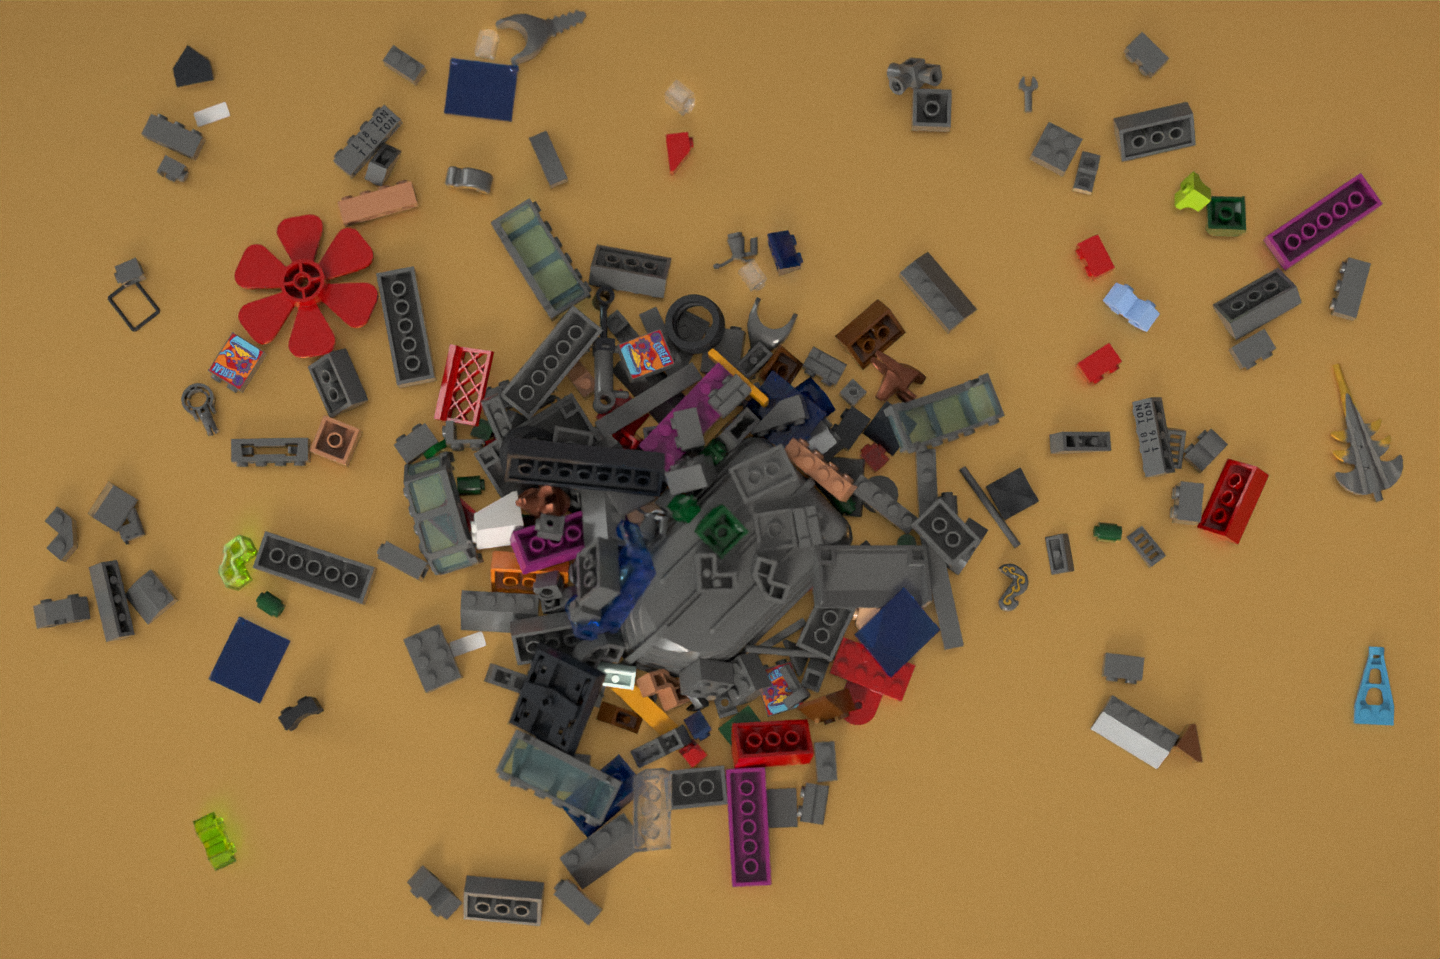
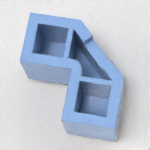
[1103,283,1160,332]

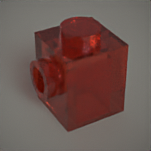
[859,443,890,474]

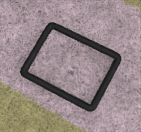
[108,282,160,332]

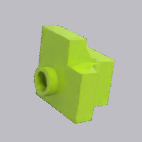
[1174,171,1211,212]

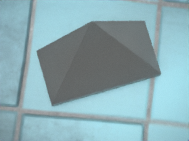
[783,639,808,677]

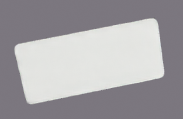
[194,102,230,127]
[449,631,486,657]

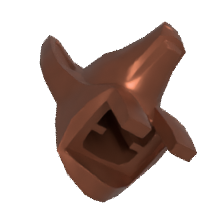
[870,350,926,403]
[515,485,570,525]

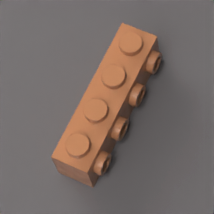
[338,180,419,227]
[784,438,857,502]

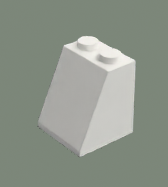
[471,491,523,550]

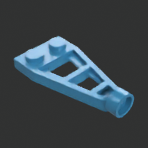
[1353,647,1394,725]

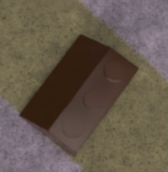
[835,299,906,369]

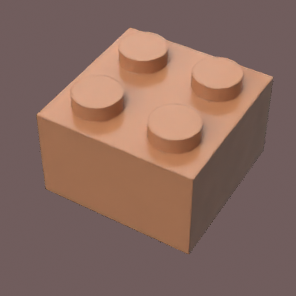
[310,415,362,467]

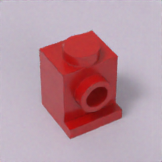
[679,739,707,768]

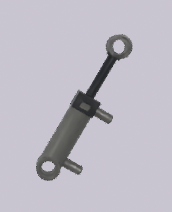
[592,286,629,415]

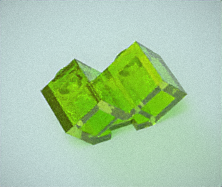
[218,535,258,591]
[193,812,237,871]

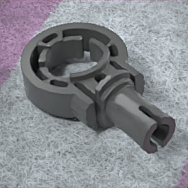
[181,383,219,436]

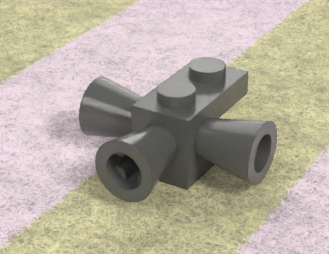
[887,57,942,95]

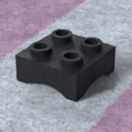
[986,467,1039,521]
[278,696,324,731]

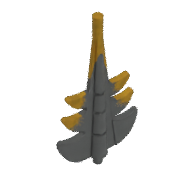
[1330,363,1403,502]

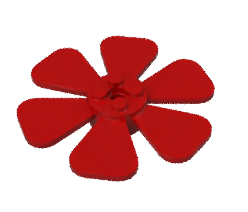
[234,214,379,358]

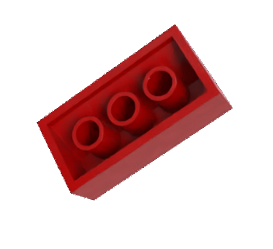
[1197,458,1269,545]
[731,719,814,769]

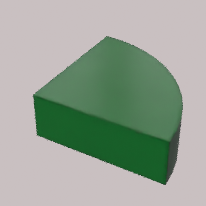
[424,439,447,459]

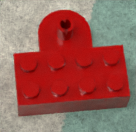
[829,637,916,725]

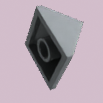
[88,481,138,532]

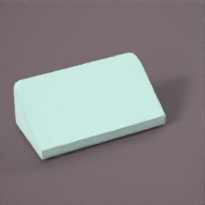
[597,662,637,690]

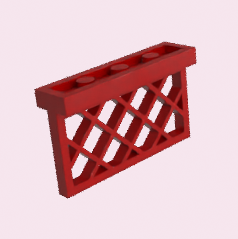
[434,344,494,427]

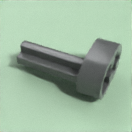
[779,664,811,710]

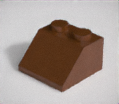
[797,688,856,725]

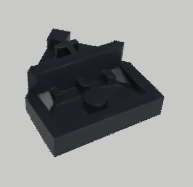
[173,45,214,87]

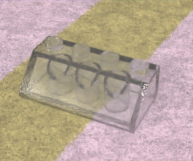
[633,768,672,853]

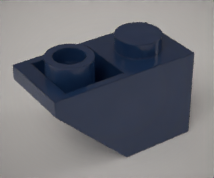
[684,710,712,741]

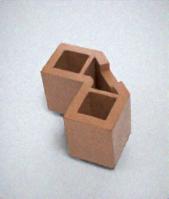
[636,669,690,712]

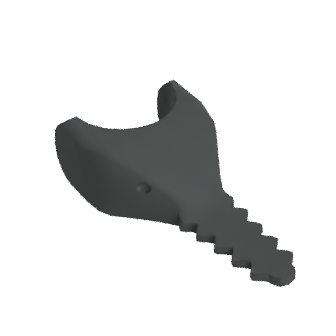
[495,10,586,65]
[747,297,798,383]

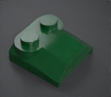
[1205,196,1246,237]
[694,504,749,560]

